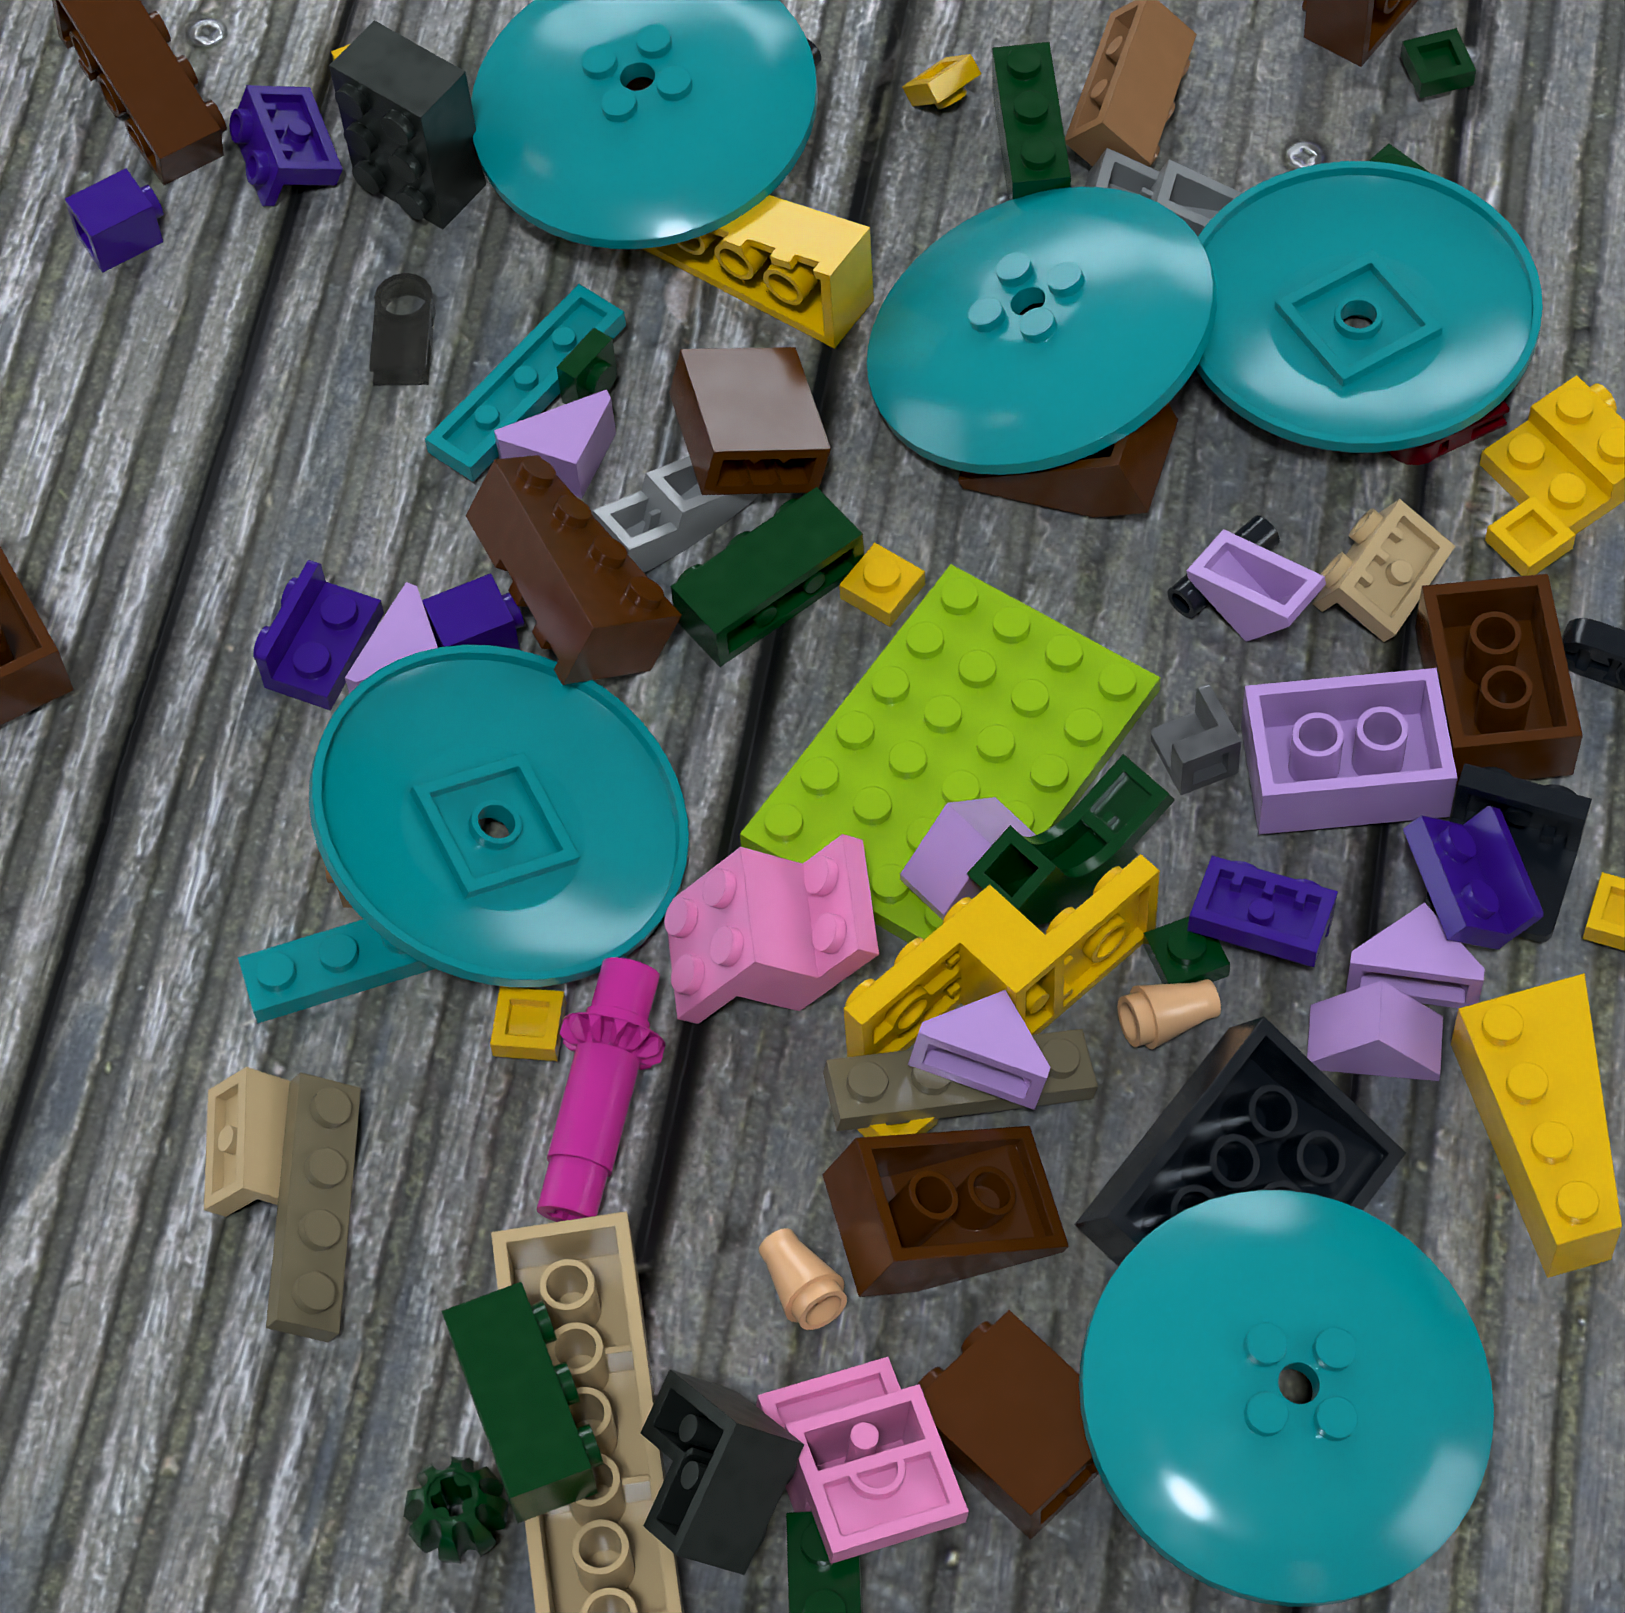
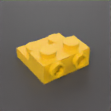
[1480,375,1625,534]

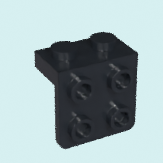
[1426,763,1592,942]

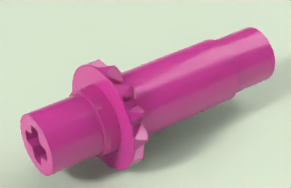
[536,957,666,1222]

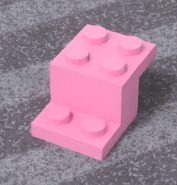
[665,834,879,1024]
[756,1357,969,1564]

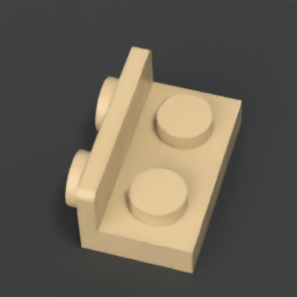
[1313,499,1455,642]

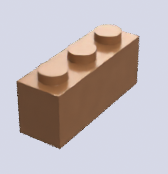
[1065,0,1197,167]

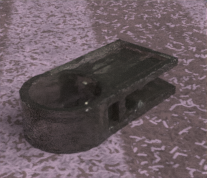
[369,273,436,386]

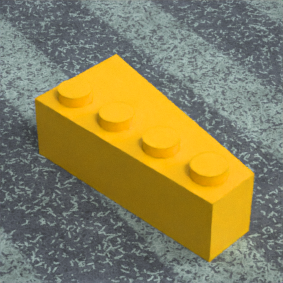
[643,195,874,349]
[1451,973,1622,1278]

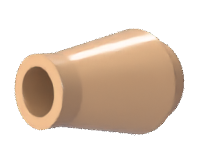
[1117,979,1221,1049]
[759,1228,847,1330]

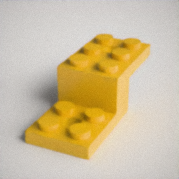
[843,854,1160,1057]

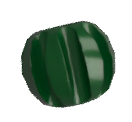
[403,1456,509,1564]

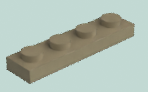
[823,1029,1098,1131]
[266,1072,361,1342]

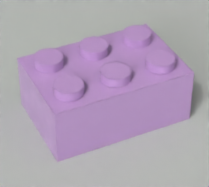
[1241,668,1457,835]

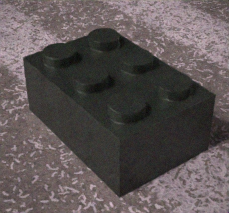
[329,20,486,230]

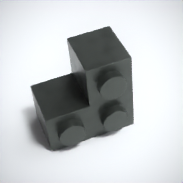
[641,1369,804,1575]

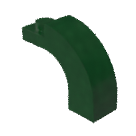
[967,754,1175,925]

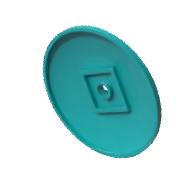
[471,0,818,249]
[1196,161,1543,453]
[867,187,1217,475]
[309,645,689,987]
[1079,1190,1494,1607]

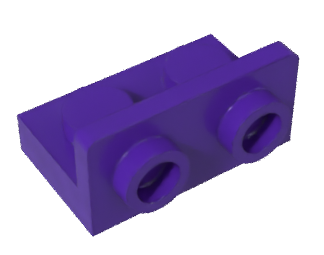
[229,85,343,206]
[253,560,384,711]
[1403,806,1543,950]
[1187,855,1338,967]

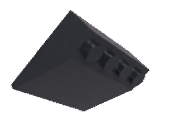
[1074,1016,1406,1266]

